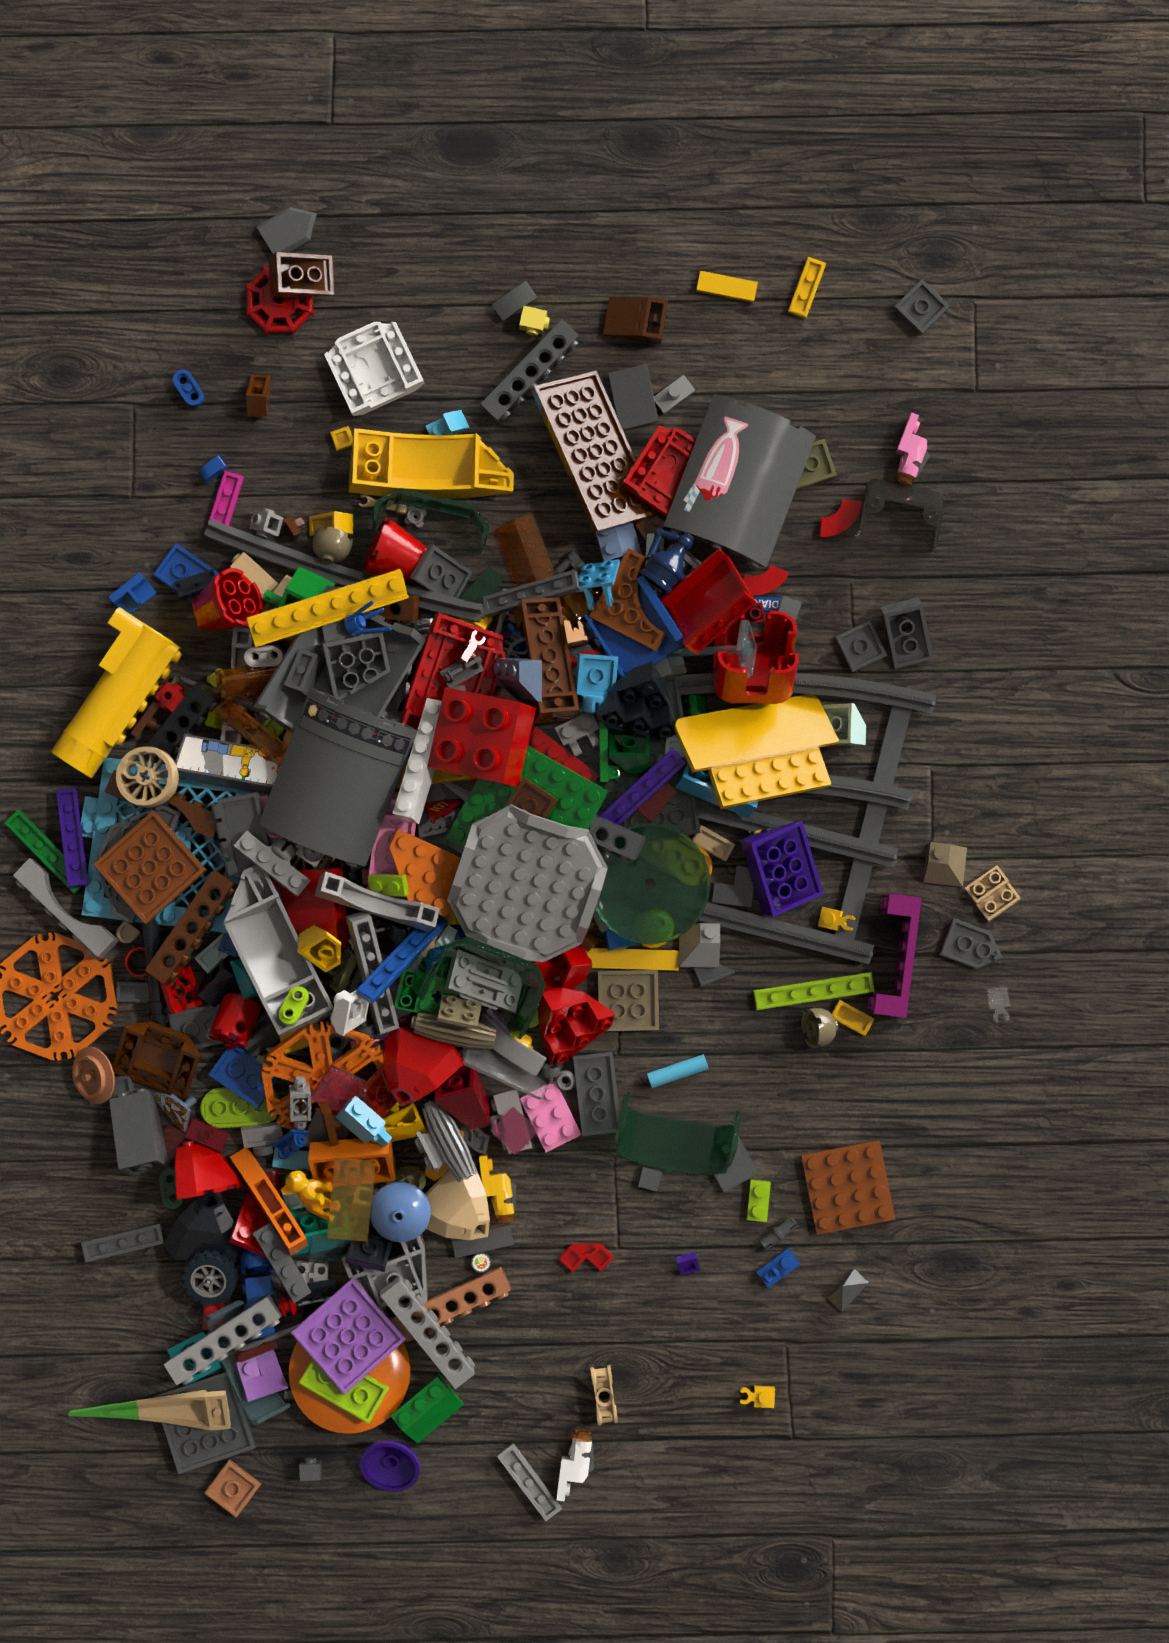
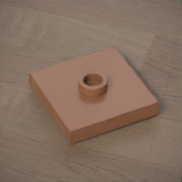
[204,1459,262,1518]

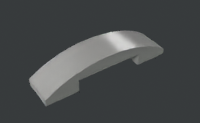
[479,1015,547,1076]

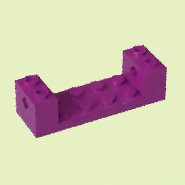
[867,894,922,1018]

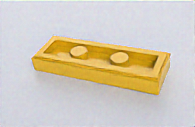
[787,257,826,319]
[696,271,758,303]

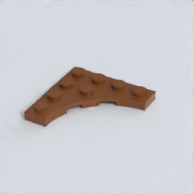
[589,548,666,652]

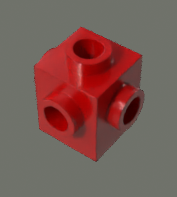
[155,682,186,712]

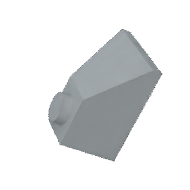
[679,923,720,968]

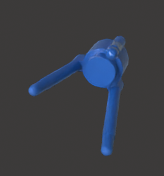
[344,601,392,636]

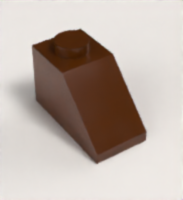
[246,374,271,418]

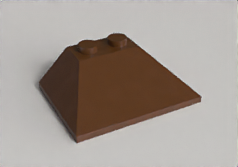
[112,1021,201,1101]

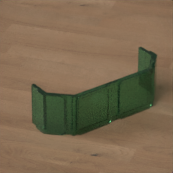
[372,488,489,553]

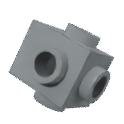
[249,508,283,538]

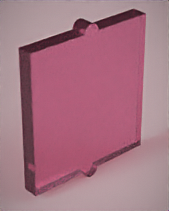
[490,1106,539,1155]

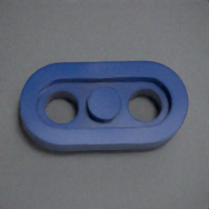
[173,370,204,407]

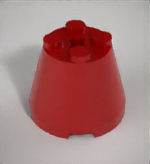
[362,518,427,582]
[192,568,263,632]

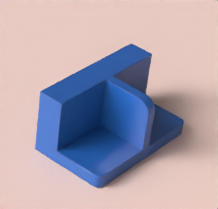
[109,572,157,614]

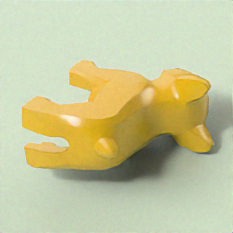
[281,1170,341,1221]

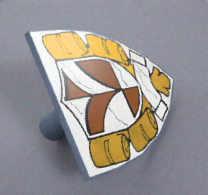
[153,1093,196,1133]

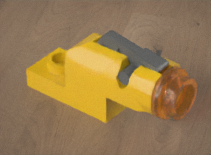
[479,1154,517,1223]

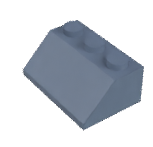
[595,522,642,562]
[494,658,542,702]

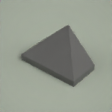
[417,810,456,838]
[827,1269,869,1312]

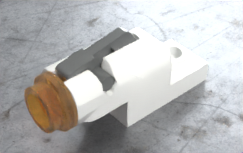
[556,1430,594,1501]

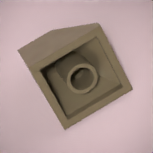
[923,842,967,887]

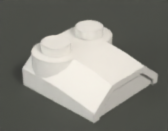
[330,990,369,1036]

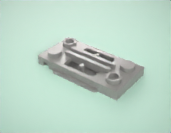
[444,950,525,1013]

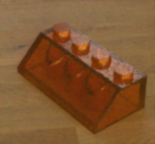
[495,512,556,587]
[215,664,279,700]

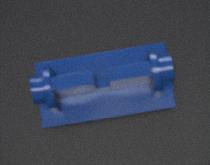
[271,1128,310,1159]

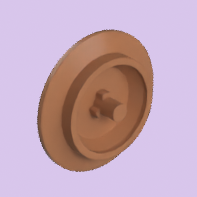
[72,1047,115,1104]

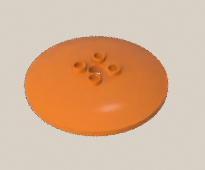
[289,1341,410,1434]

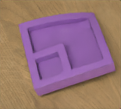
[235,1349,288,1402]

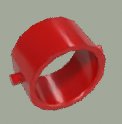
[125,945,147,977]

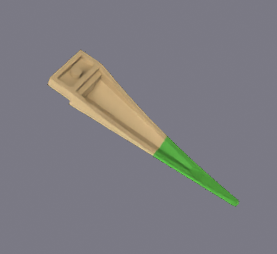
[68,1390,231,1430]

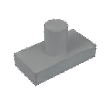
[654,375,695,415]

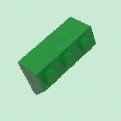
[391,1373,464,1444]

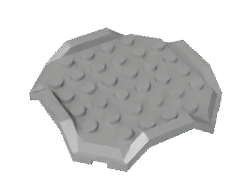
[447,804,608,962]

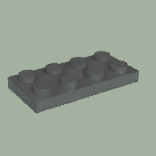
[573,1052,622,1136]

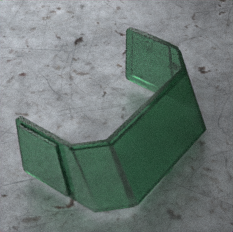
[411,936,545,1039]
[614,1091,742,1176]

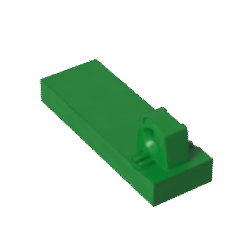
[599,722,620,783]

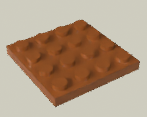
[94,810,207,924]
[801,1140,895,1235]

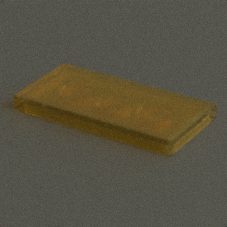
[327,1158,376,1241]

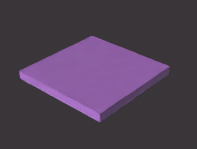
[291,1278,406,1395]

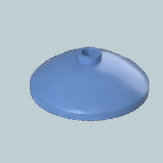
[370,1182,431,1242]

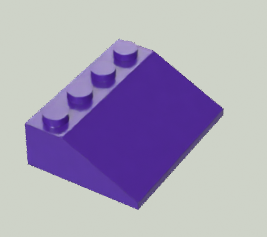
[740,821,824,917]

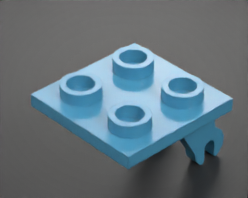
[577,559,620,610]

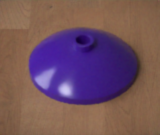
[360,1441,420,1492]

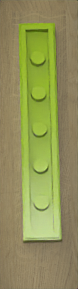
[753,972,875,1010]

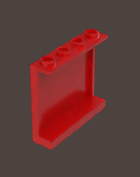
[660,548,757,655]
[270,867,350,949]

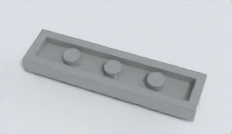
[497,1443,562,1521]

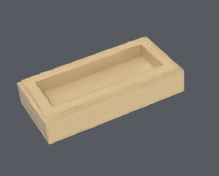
[692,825,735,862]

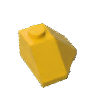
[297,925,341,972]

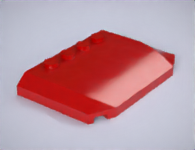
[622,426,711,547]
[399,613,506,730]

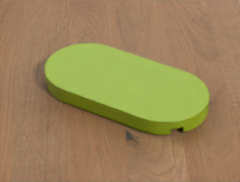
[200,1087,280,1128]

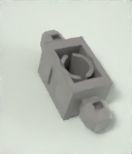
[289,1076,312,1130]

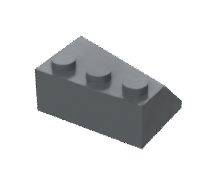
[320,632,391,700]

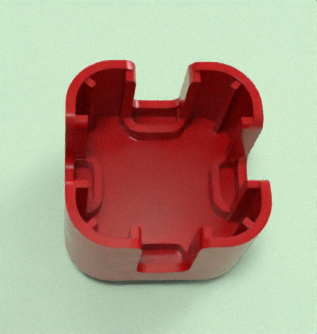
[712,611,799,704]

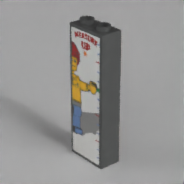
[175,734,286,795]

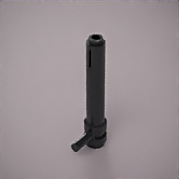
[142,917,189,1025]

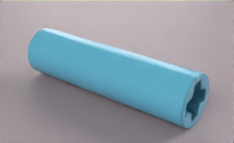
[647,1054,709,1088]

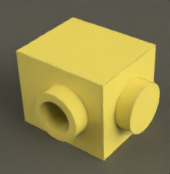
[519,306,550,336]

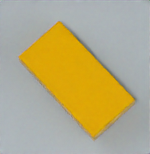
[831,1000,874,1036]

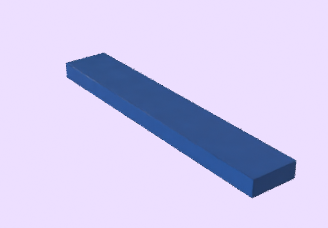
[356,915,448,1004]

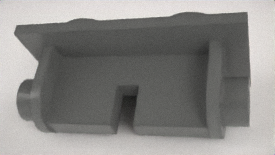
[440,655,484,688]

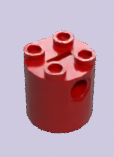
[208,992,261,1050]

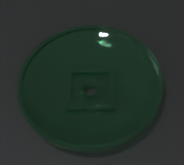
[595,823,710,944]

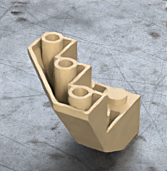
[425,1161,490,1240]

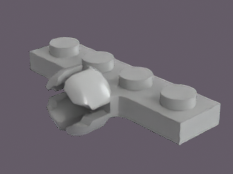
[233,830,310,897]

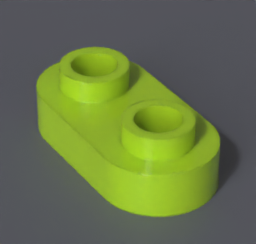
[279,986,309,1026]

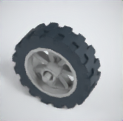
[182,1250,238,1306]

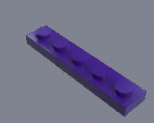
[599,748,687,825]
[56,788,88,888]

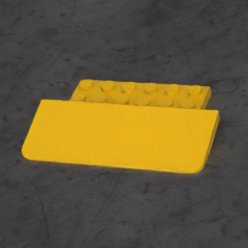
[674,694,839,809]

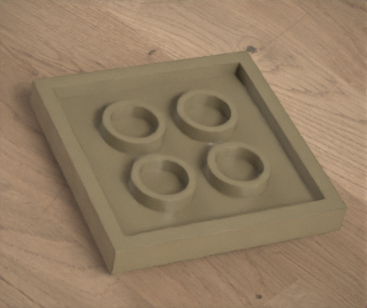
[598,970,659,1031]

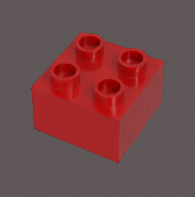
[427,687,536,787]

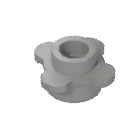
[405,506,427,528]

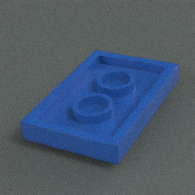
[208,1047,280,1109]

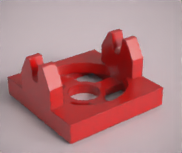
[160,966,204,1015]

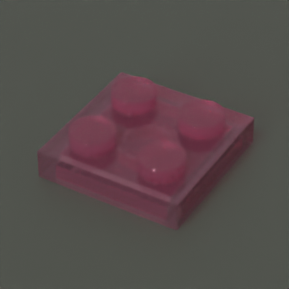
[311,1064,367,1112]

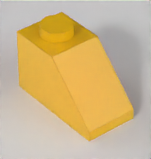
[309,511,353,537]

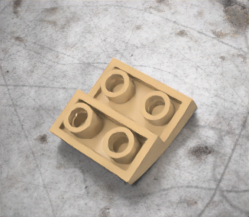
[965,865,1021,923]

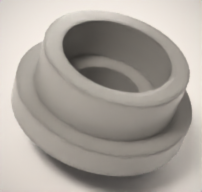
[556,1070,576,1090]

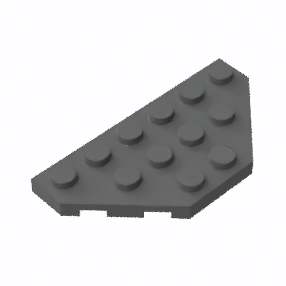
[94,805,183,924]

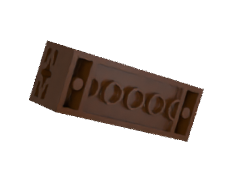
[514,597,579,724]

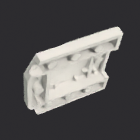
[324,322,425,416]

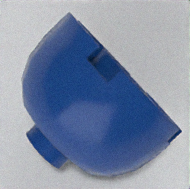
[240,1249,274,1275]

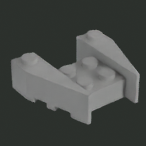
[341,1234,428,1316]

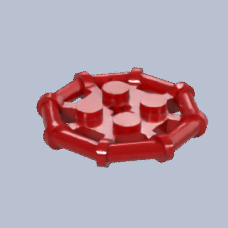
[245,266,315,335]

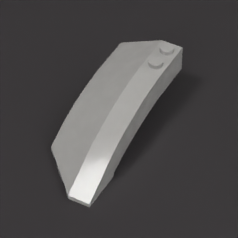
[224,865,334,1036]

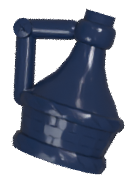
[640,528,694,594]

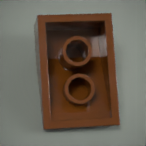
[268,252,334,298]

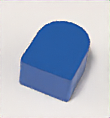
[198,456,229,483]

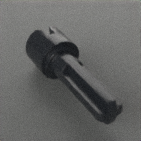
[388,921,411,956]

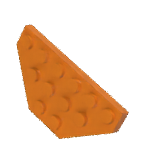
[388,828,461,916]

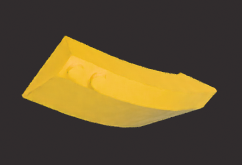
[349,428,514,499]

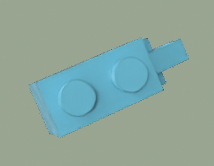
[335,1096,392,1147]

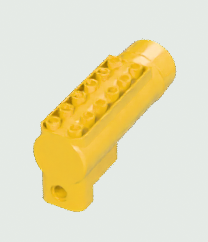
[51,607,182,778]

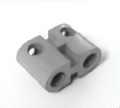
[294,1261,329,1283]

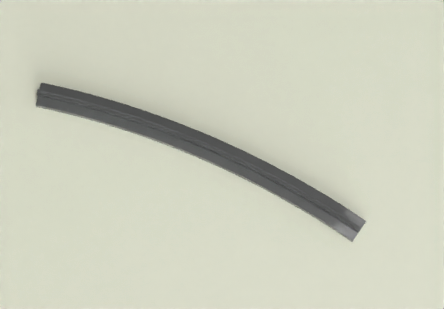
[204,518,485,623]

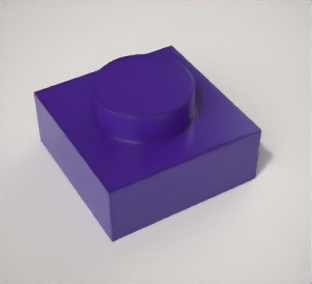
[676,1252,700,1276]

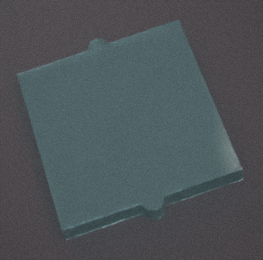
[308,1234,346,1263]

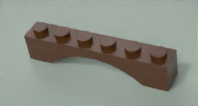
[104,770,222,840]

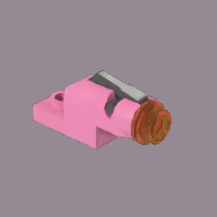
[896,413,930,486]

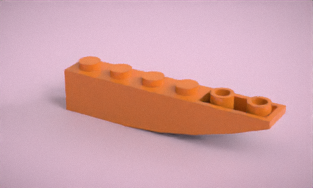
[230,1148,308,1256]

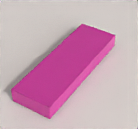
[209,471,244,526]

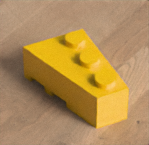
[373,1099,429,1142]

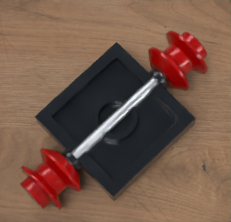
[278,1279,338,1319]

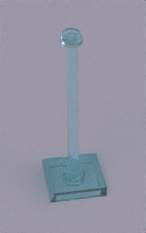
[668,620,757,677]

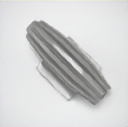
[415,1100,476,1183]

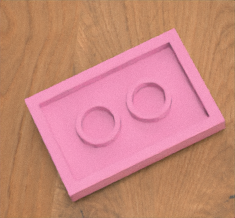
[520,1080,582,1152]

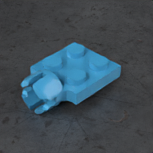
[575,654,618,714]

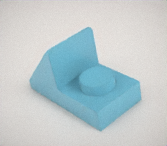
[426,410,470,435]

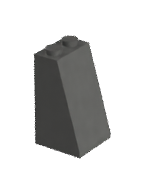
[109,1089,170,1176]

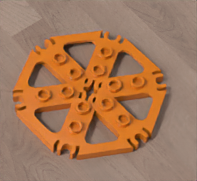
[0,932,118,1061]
[261,1021,388,1133]

